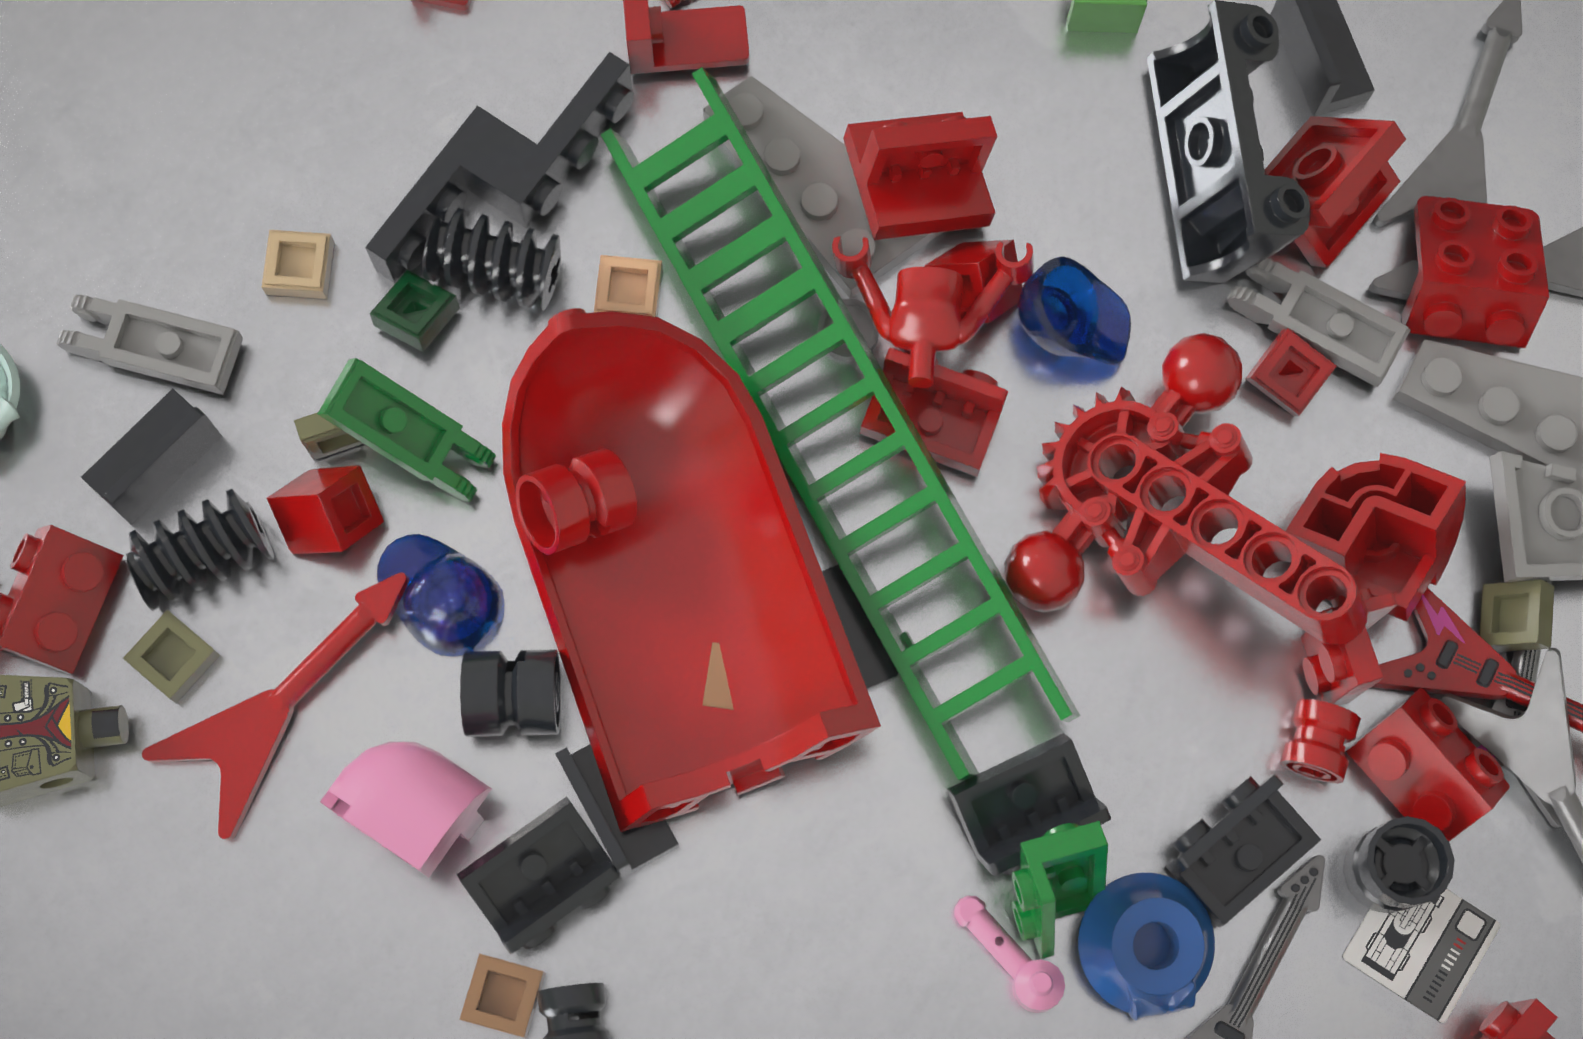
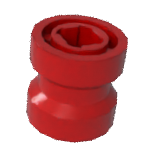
[1280,699,1361,784]

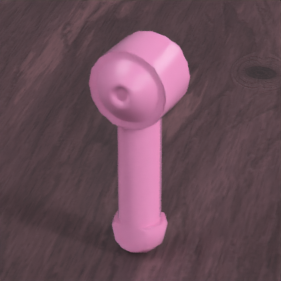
[954,895,1065,1013]

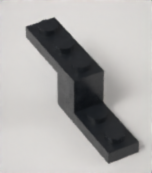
[365,52,634,283]

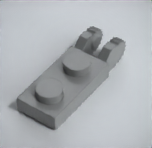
[1227,258,1410,387]
[56,294,243,395]

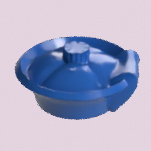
[1078,873,1215,1021]

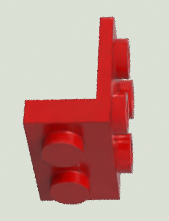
[1401,196,1549,348]

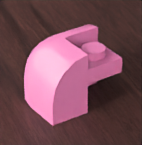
[320,741,492,878]

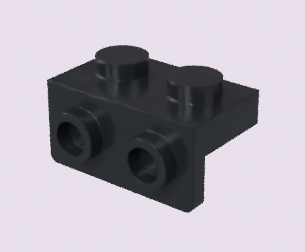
[947,733,1111,875]
[1166,774,1321,928]
[457,796,621,954]

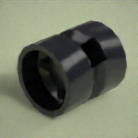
[460,649,561,737]
[1343,816,1455,914]

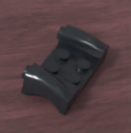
[1147,0,1310,283]

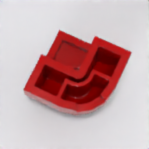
[1286,453,1466,622]

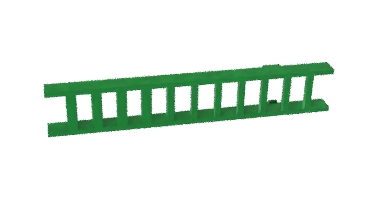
[601,67,1081,780]

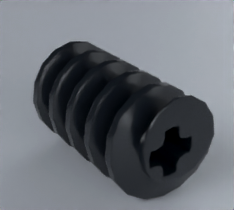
[422,207,561,312]
[126,489,274,611]

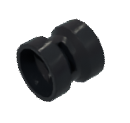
[537,983,610,1039]

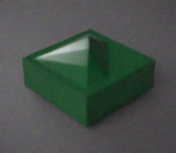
[369,270,460,352]

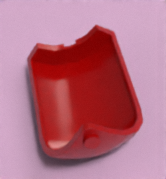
[502,308,881,832]

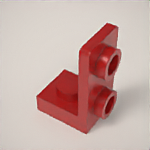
[623,0,750,74]

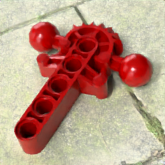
[1004,333,1368,644]

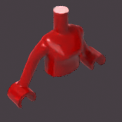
[832,236,1034,389]

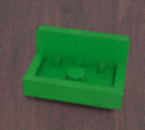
[1012,821,1108,959]

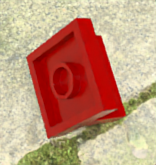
[843,112,998,240]
[1265,116,1406,268]

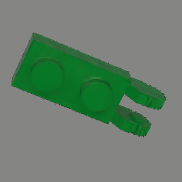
[317,358,496,502]

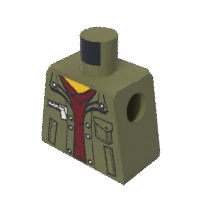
[0,675,129,807]

